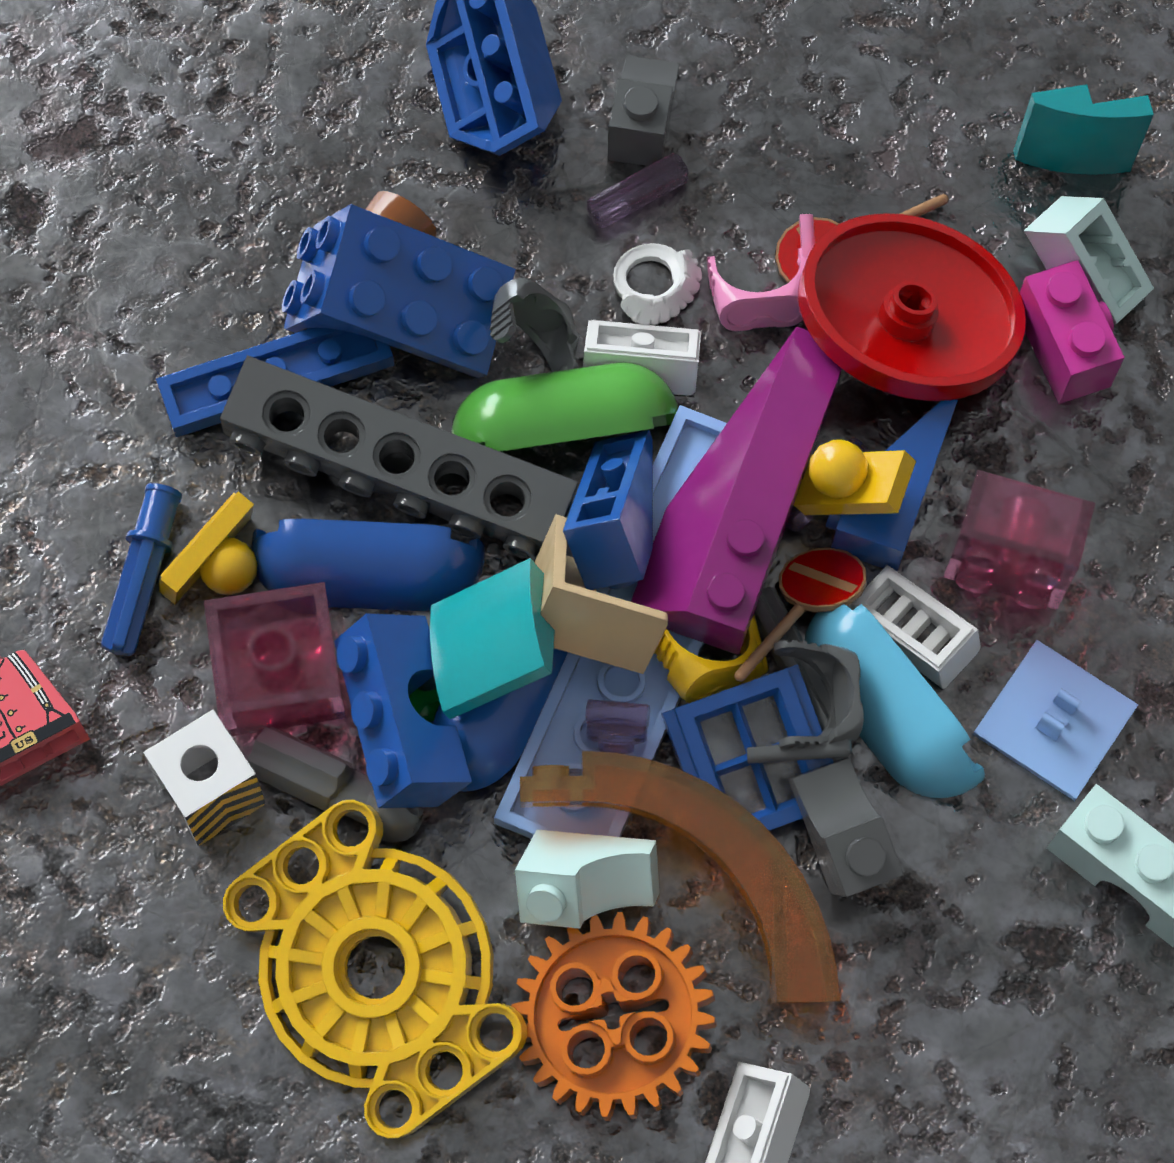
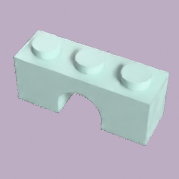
[1046,784,1174,948]

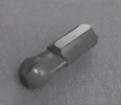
[247,726,423,843]

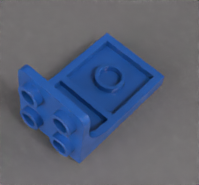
[282,204,516,378]

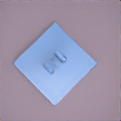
[973,640,1138,801]

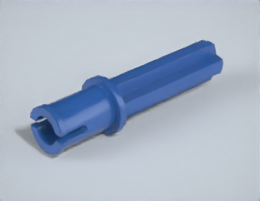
[101,483,182,656]

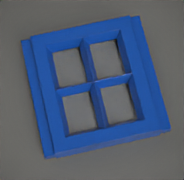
[661,664,833,851]

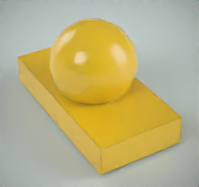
[793,439,916,515]
[159,491,257,605]

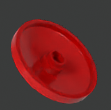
[798,213,1026,401]

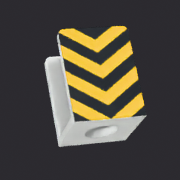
[143,710,265,846]

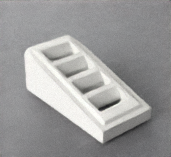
[849,565,981,689]

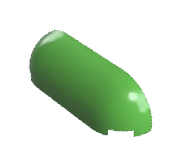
[452,362,678,452]

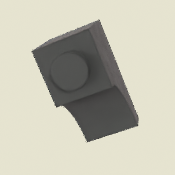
[607,55,680,168]
[788,757,904,897]

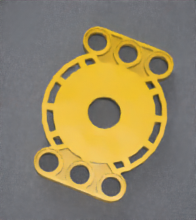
[223,800,527,1138]

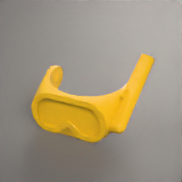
[654,615,769,703]

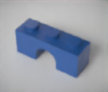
[334,613,472,808]

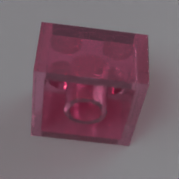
[943,470,1095,610]
[204,582,347,736]

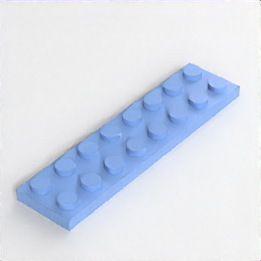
[494,405,727,839]

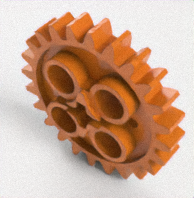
[511,912,717,1121]

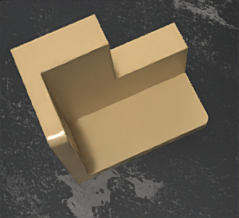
[534,514,668,674]

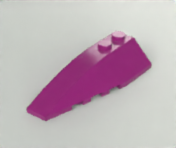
[631,327,843,655]

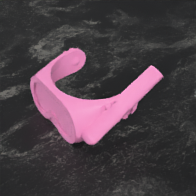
[707,214,816,331]

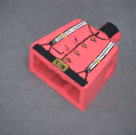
[0,650,90,786]

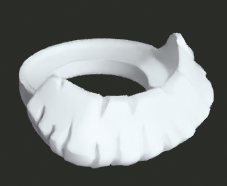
[613,243,702,326]

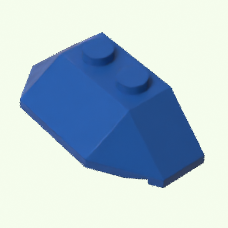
[426,0,562,156]

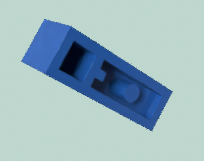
[826,399,958,571]
[563,430,653,590]

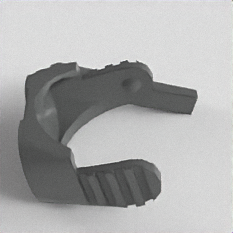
[490,278,579,372]
[747,640,864,764]

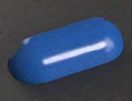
[251,519,485,611]
[433,648,568,792]

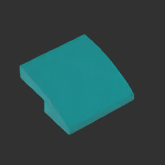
[1013,84,1154,175]
[430,558,555,719]

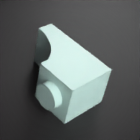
[1024,196,1154,324]
[515,830,660,929]

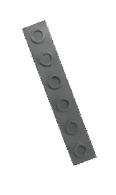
[220,355,578,560]

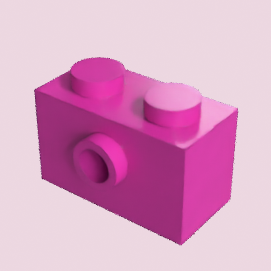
[1020,260,1125,404]

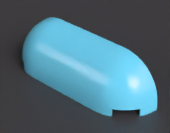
[805,604,985,798]

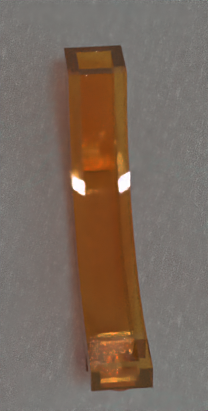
[520,751,840,1003]

